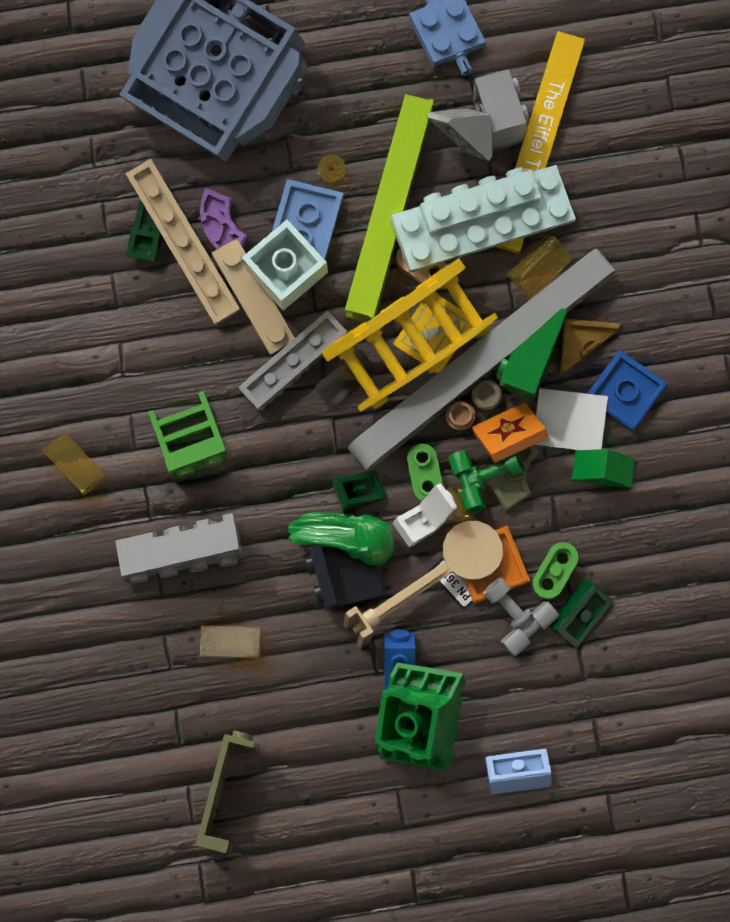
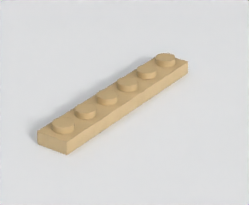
[126,159,241,325]

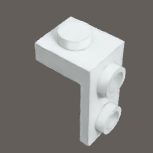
[392,484,457,547]

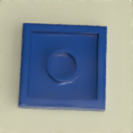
[587,350,668,432]

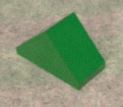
[571,449,635,489]

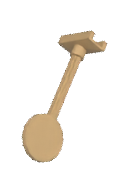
[343,521,503,649]

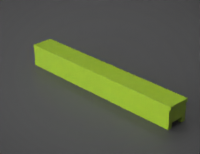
[345,94,434,322]

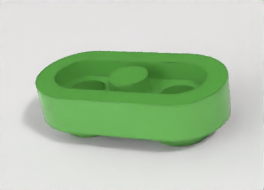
[407,444,443,502]
[532,542,578,600]

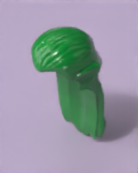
[288,512,395,566]

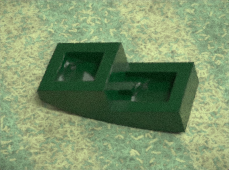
[126,201,163,262]

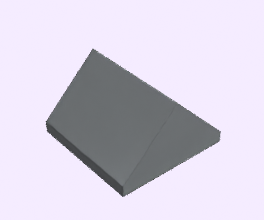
[427,108,492,161]

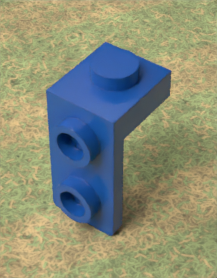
[384,630,415,690]

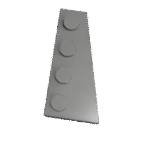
[115,513,243,584]

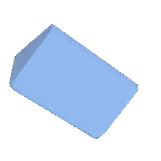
[486,749,552,795]

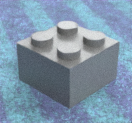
[473,69,529,152]

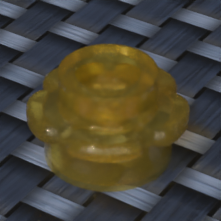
[317,155,346,183]

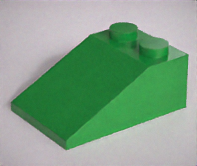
[497,308,567,401]

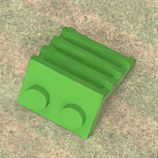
[148,391,229,479]

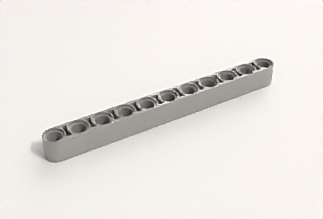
[348,248,616,471]

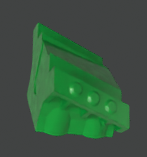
[374,662,466,771]

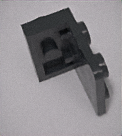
[306,545,383,611]

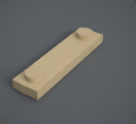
[211,239,295,356]

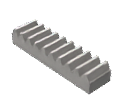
[238,310,347,412]

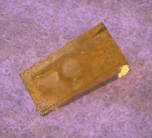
[199,626,262,659]

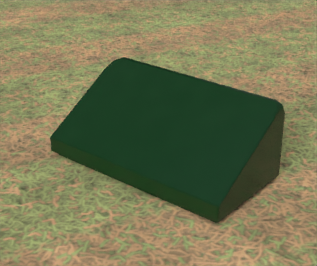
[548,579,614,649]

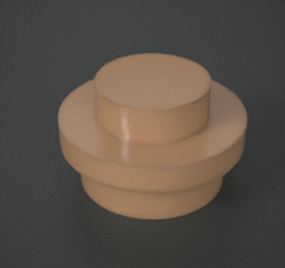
[445,401,475,431]

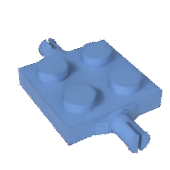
[408,0,486,76]

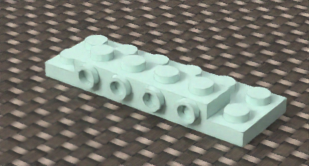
[390,165,576,273]

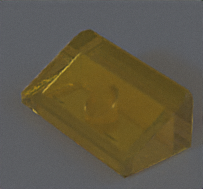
[507,236,573,299]
[42,433,106,496]

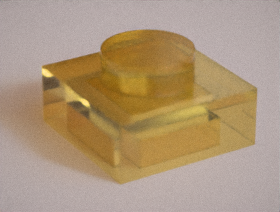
[445,486,472,520]

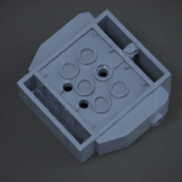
[119,0,308,163]

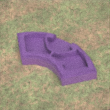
[200,188,247,250]

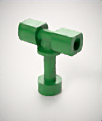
[448,450,525,514]

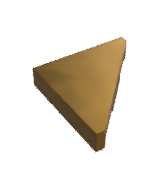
[560,319,620,374]

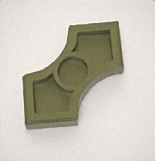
[490,445,540,511]

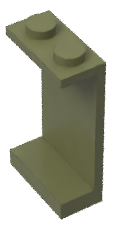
[195,730,259,854]

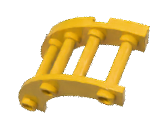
[321,258,498,412]

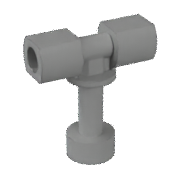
[483,578,560,657]

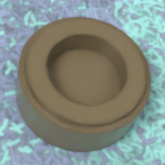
[471,380,502,411]

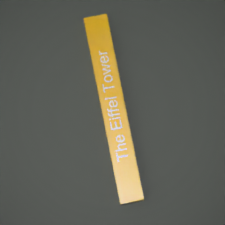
[495,31,585,254]

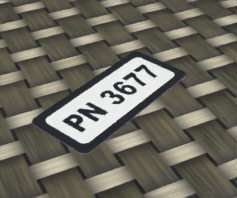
[428,557,473,610]

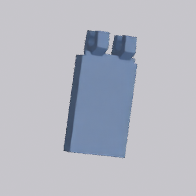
[272,179,344,298]

